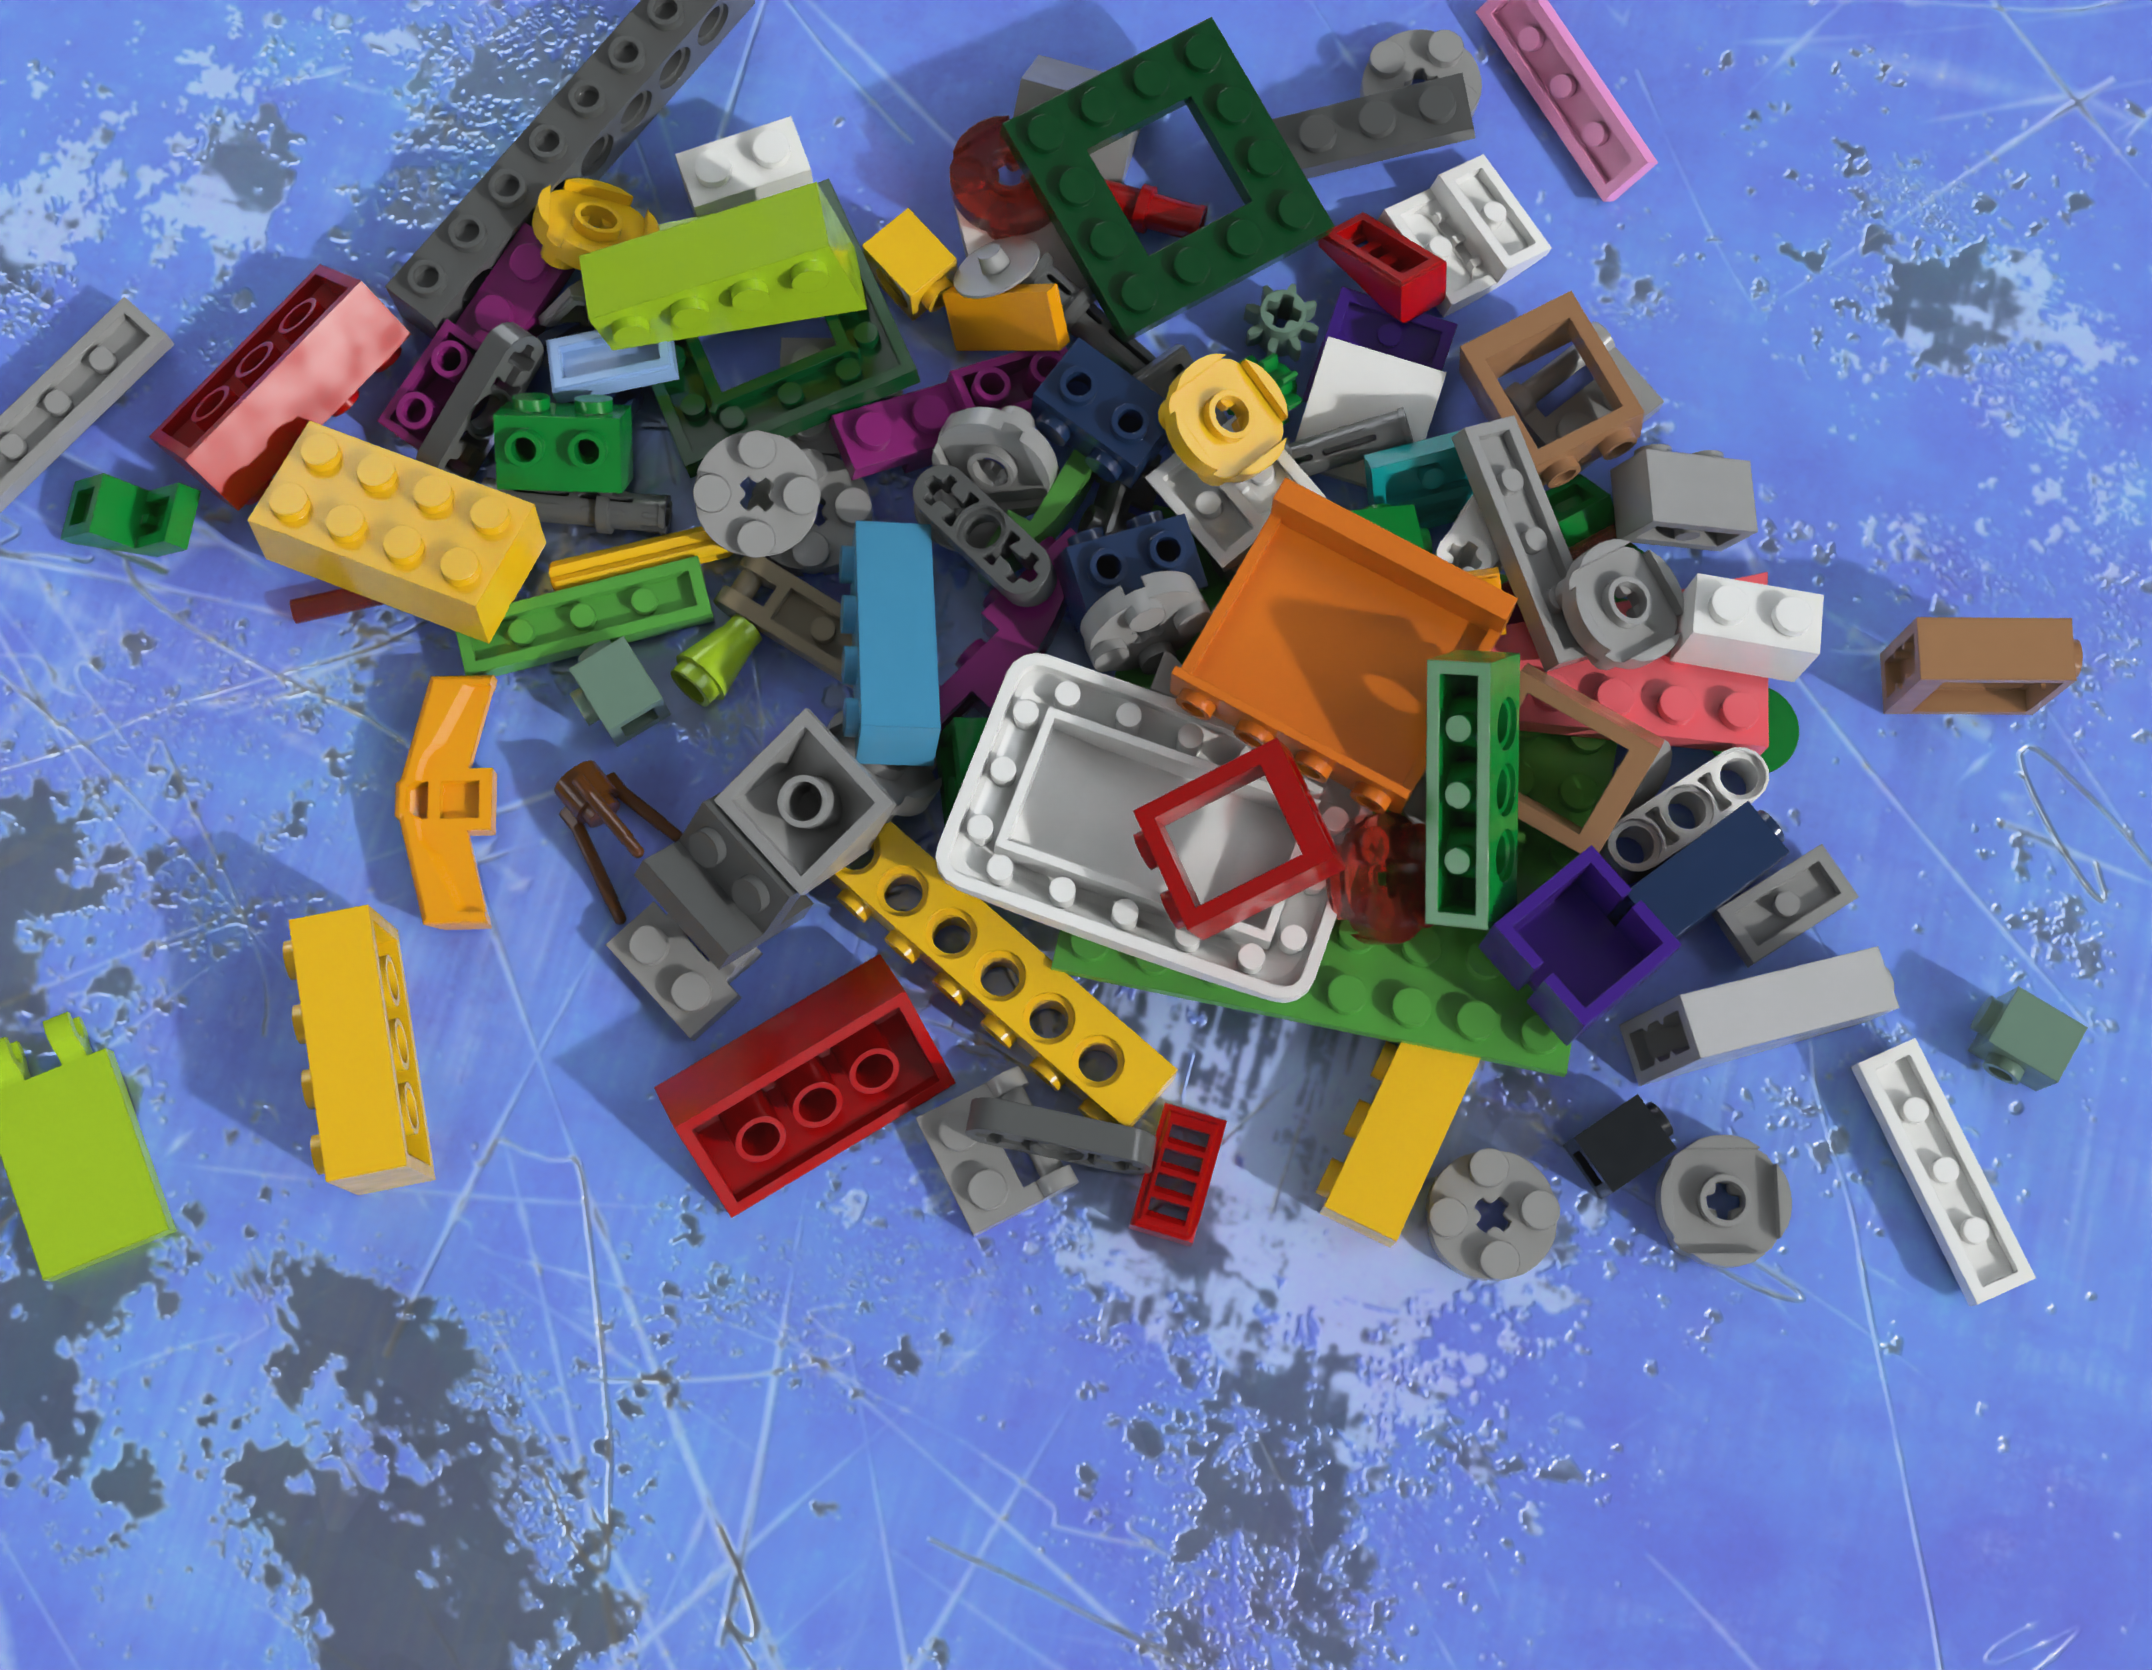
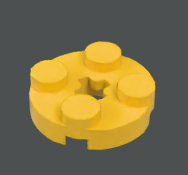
[532,178,659,271]
[1158,354,1288,486]

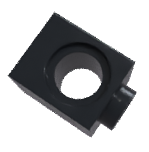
[1563,1094,1677,1199]

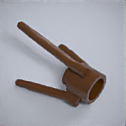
[554,760,683,925]

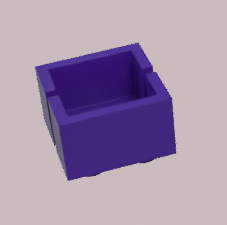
[1478,845,1682,1046]

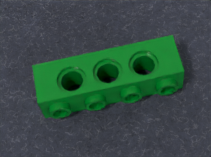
[1425,650,1520,930]

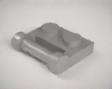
[1504,321,1664,473]
[916,1066,1079,1237]

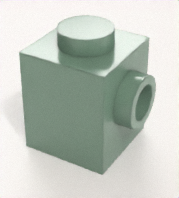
[569,636,671,747]
[1968,986,2088,1091]

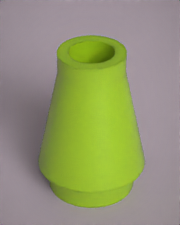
[670,614,762,707]

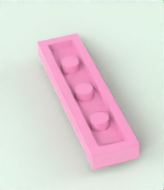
[1476,0,1658,202]

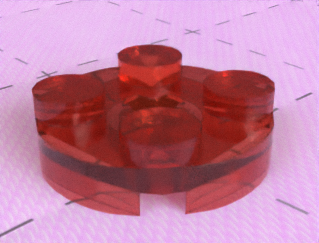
[950,115,1051,240]
[1326,812,1434,945]

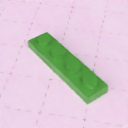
[455,556,715,677]

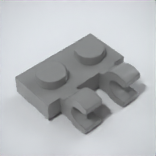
[606,901,763,1041]

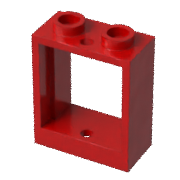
[1133,737,1347,940]

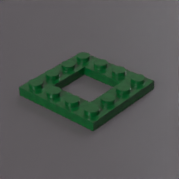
[999,17,1335,344]
[651,178,920,478]

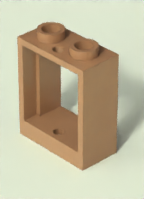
[1459,291,1645,488]
[1880,617,2083,715]
[1518,663,1665,854]

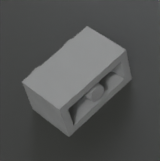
[1610,444,1758,551]

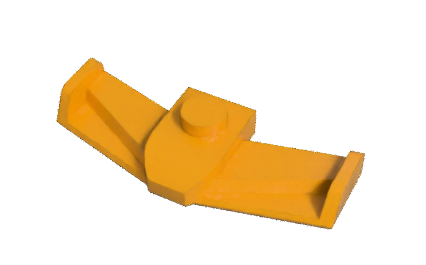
[394,675,498,930]

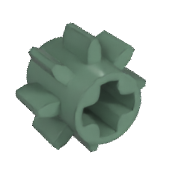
[1243,284,1319,362]

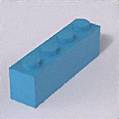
[839,520,941,766]

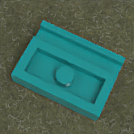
[1364,430,1474,529]

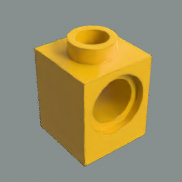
[862,208,958,321]

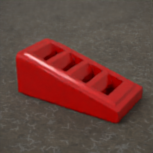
[1318,212,1447,323]
[1128,1103,1227,1247]

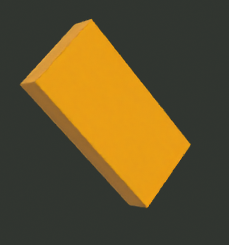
[942,283,1070,351]

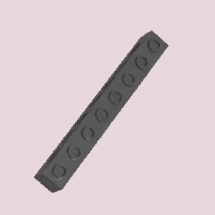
[385,0,755,339]

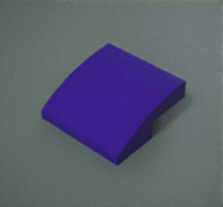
[1302,286,1458,403]

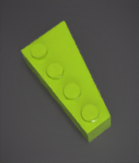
[579,182,867,350]

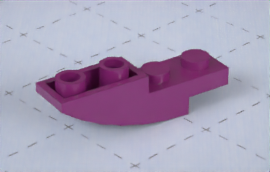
[377,222,575,451]
[829,346,1068,481]
[939,528,1077,733]

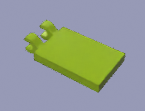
[0,1012,177,1282]

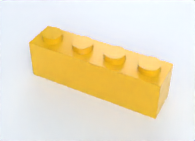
[1315,1041,1481,1248]

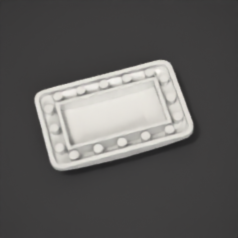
[935,653,1373,1003]

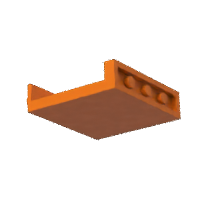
[1170,477,1518,816]

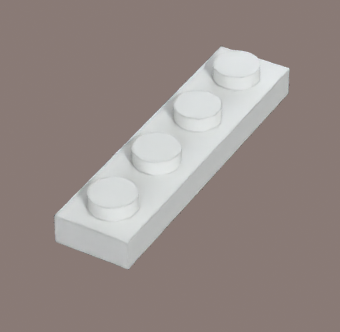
[1851,1038,2036,1306]

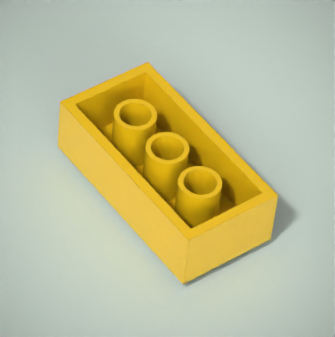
[247,420,546,644]
[282,904,436,1195]

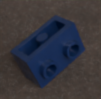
[1031,337,1169,489]
[1053,510,1209,633]

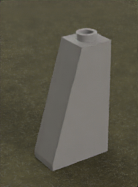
[1619,946,1900,1086]

